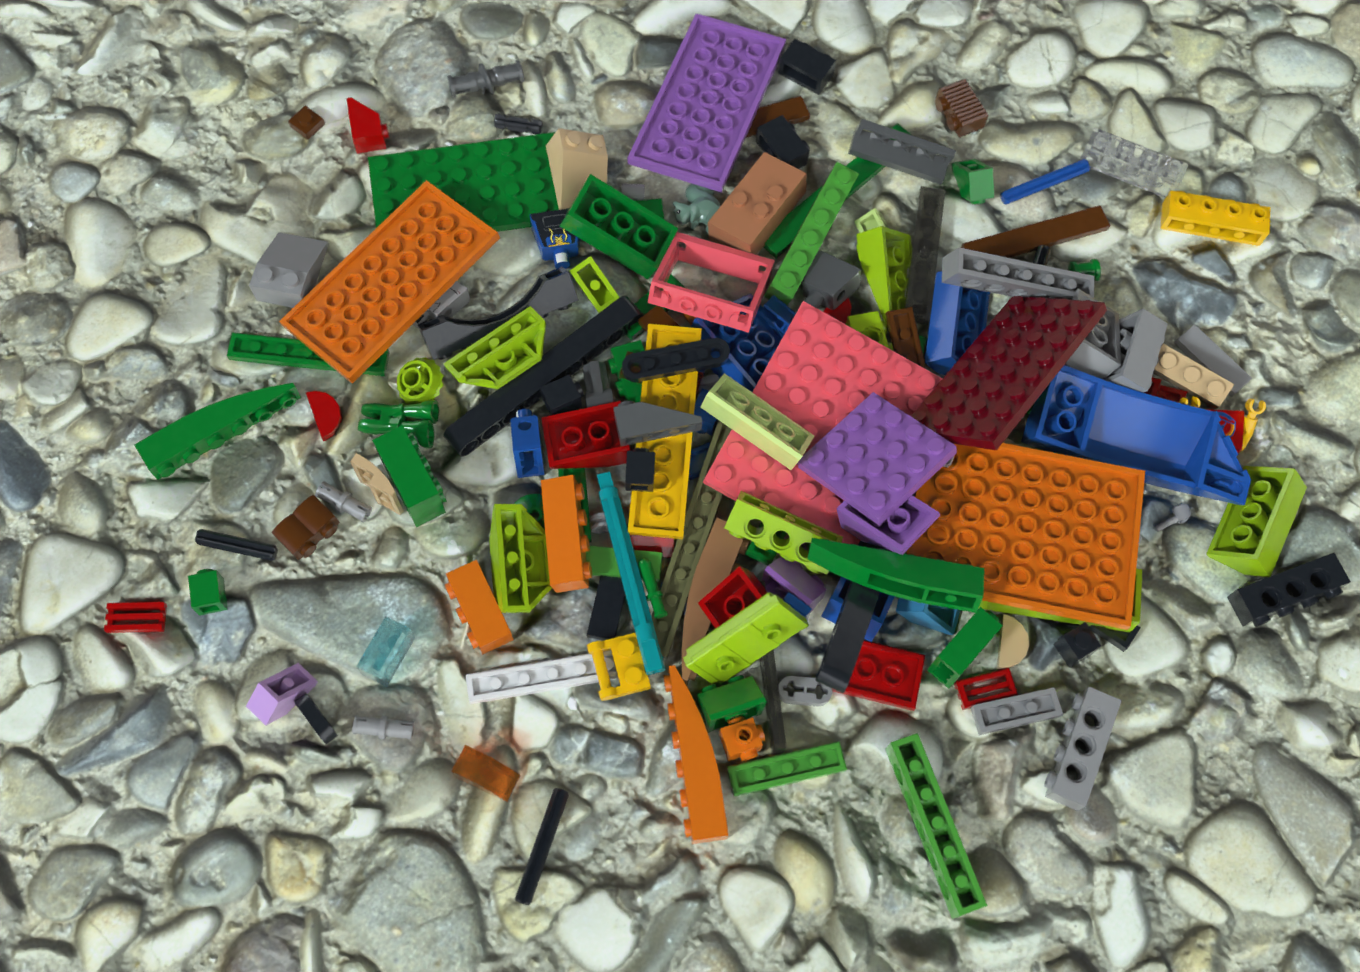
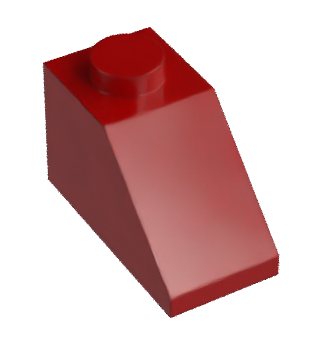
[346,97,389,154]

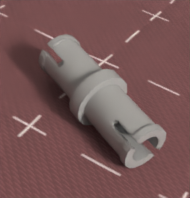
[315,481,372,522]
[352,715,414,740]

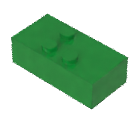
[560,174,679,280]

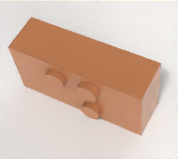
[708,152,807,255]

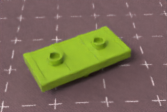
[683,592,809,687]

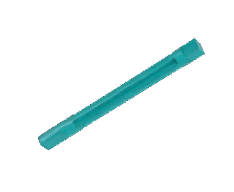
[597,471,666,675]

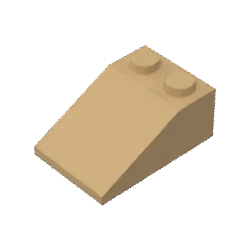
[546,128,608,210]

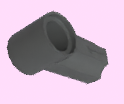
[583,361,613,408]

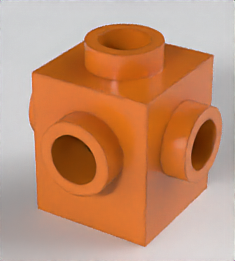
[719,716,765,762]

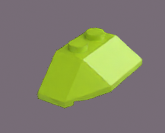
[443,306,546,389]
[489,504,552,613]

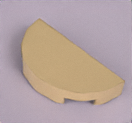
[997,614,1029,670]

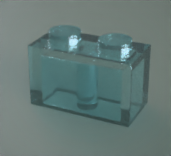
[356,616,416,687]

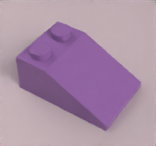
[836,495,940,555]

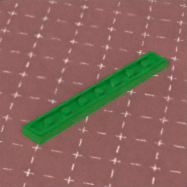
[763,123,913,259]

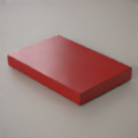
[832,640,925,711]

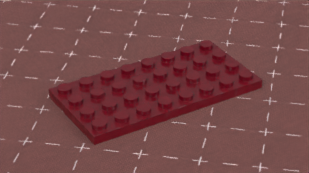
[911,296,1107,451]

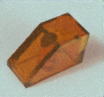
[451,745,521,802]

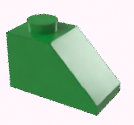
[951,159,994,204]

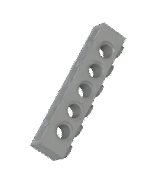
[942,248,1094,300]

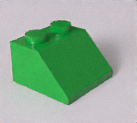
[697,675,766,733]

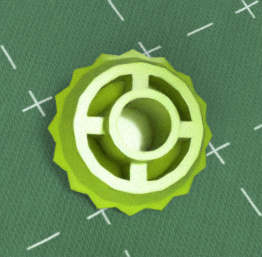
[397,357,444,404]

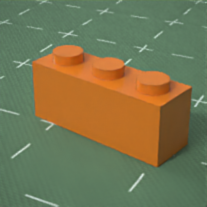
[444,560,513,655]

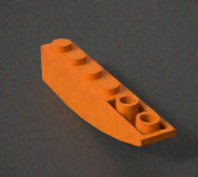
[664,665,729,844]

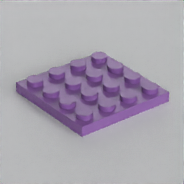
[797,392,957,526]

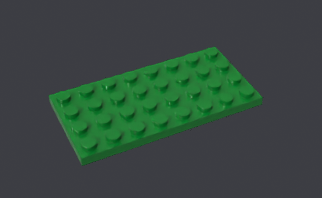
[368,132,559,232]

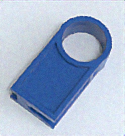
[758,295,796,334]

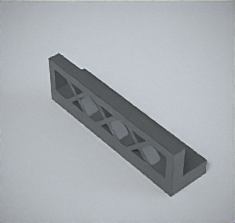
[848,119,956,185]

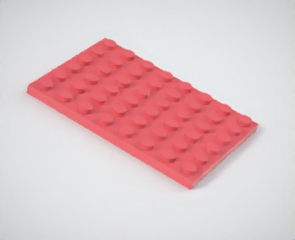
[702,301,942,545]

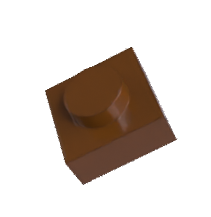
[288,105,325,140]

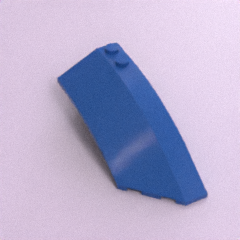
[1021,365,1251,505]

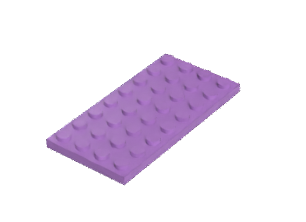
[627,13,786,193]

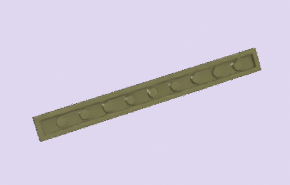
[651,420,732,659]

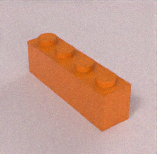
[541,475,592,593]

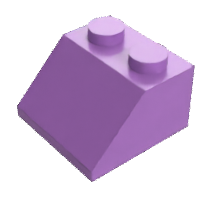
[761,556,827,612]

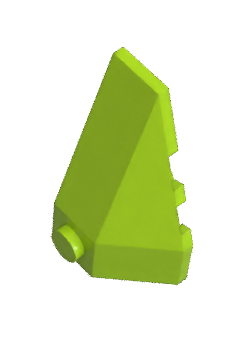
[856,226,913,328]

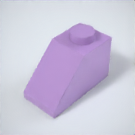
[246,663,318,725]

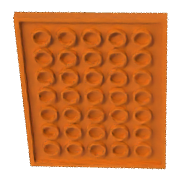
[905,443,1145,630]

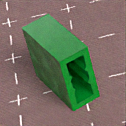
[927,607,1003,689]

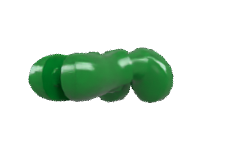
[358,399,439,448]

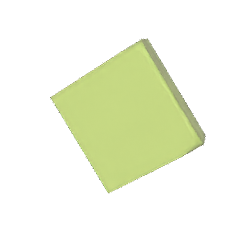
[854,208,889,233]

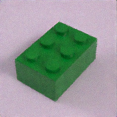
[372,425,447,528]

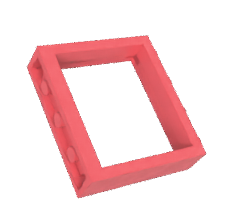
[648,232,775,333]

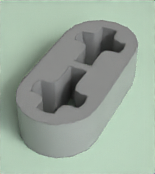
[777,676,832,707]

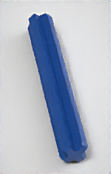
[1000,159,1090,205]

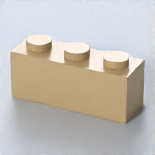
[1153,343,1234,409]

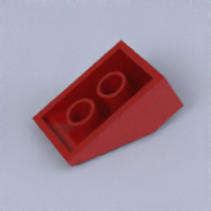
[541,401,632,469]

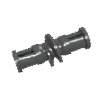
[447,60,524,98]

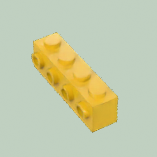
[1160,190,1271,246]

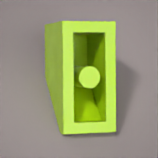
[569,256,620,313]

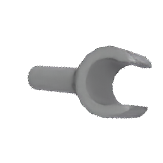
[1154,504,1191,532]

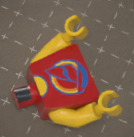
[1179,396,1266,454]

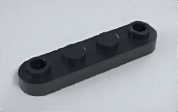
[622,338,730,382]

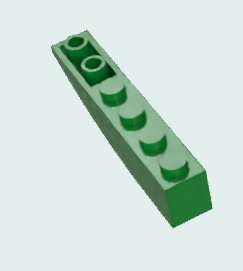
[134,383,301,480]
[807,538,985,613]

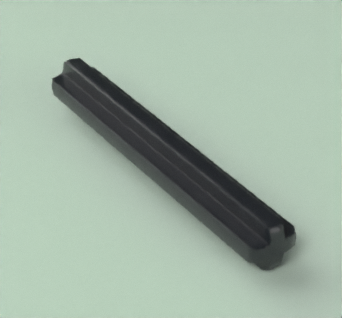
[515,788,569,906]

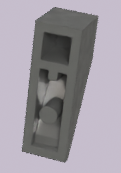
[614,401,702,447]

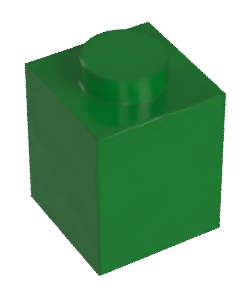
[188,569,228,616]

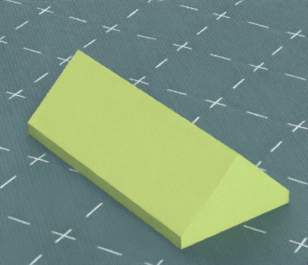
[701,373,815,470]

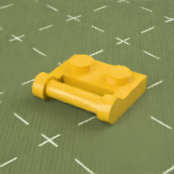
[587,633,651,701]

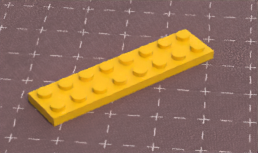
[628,324,702,539]

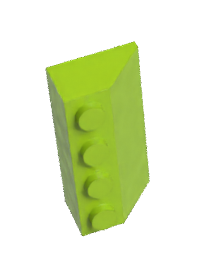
[1206,466,1307,577]

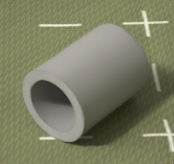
[621,184,644,201]

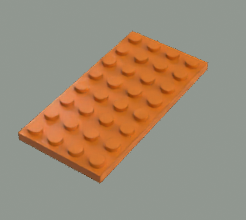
[279,180,500,384]

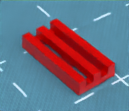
[104,602,167,633]
[954,668,1018,710]

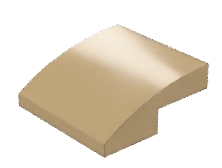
[350,453,403,515]

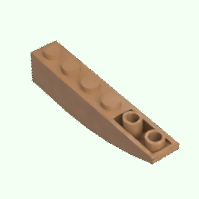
[681,517,750,686]

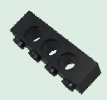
[1227,553,1351,627]

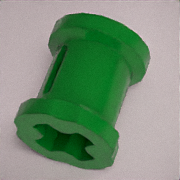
[1068,258,1101,282]

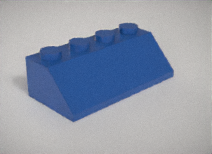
[925,271,990,375]

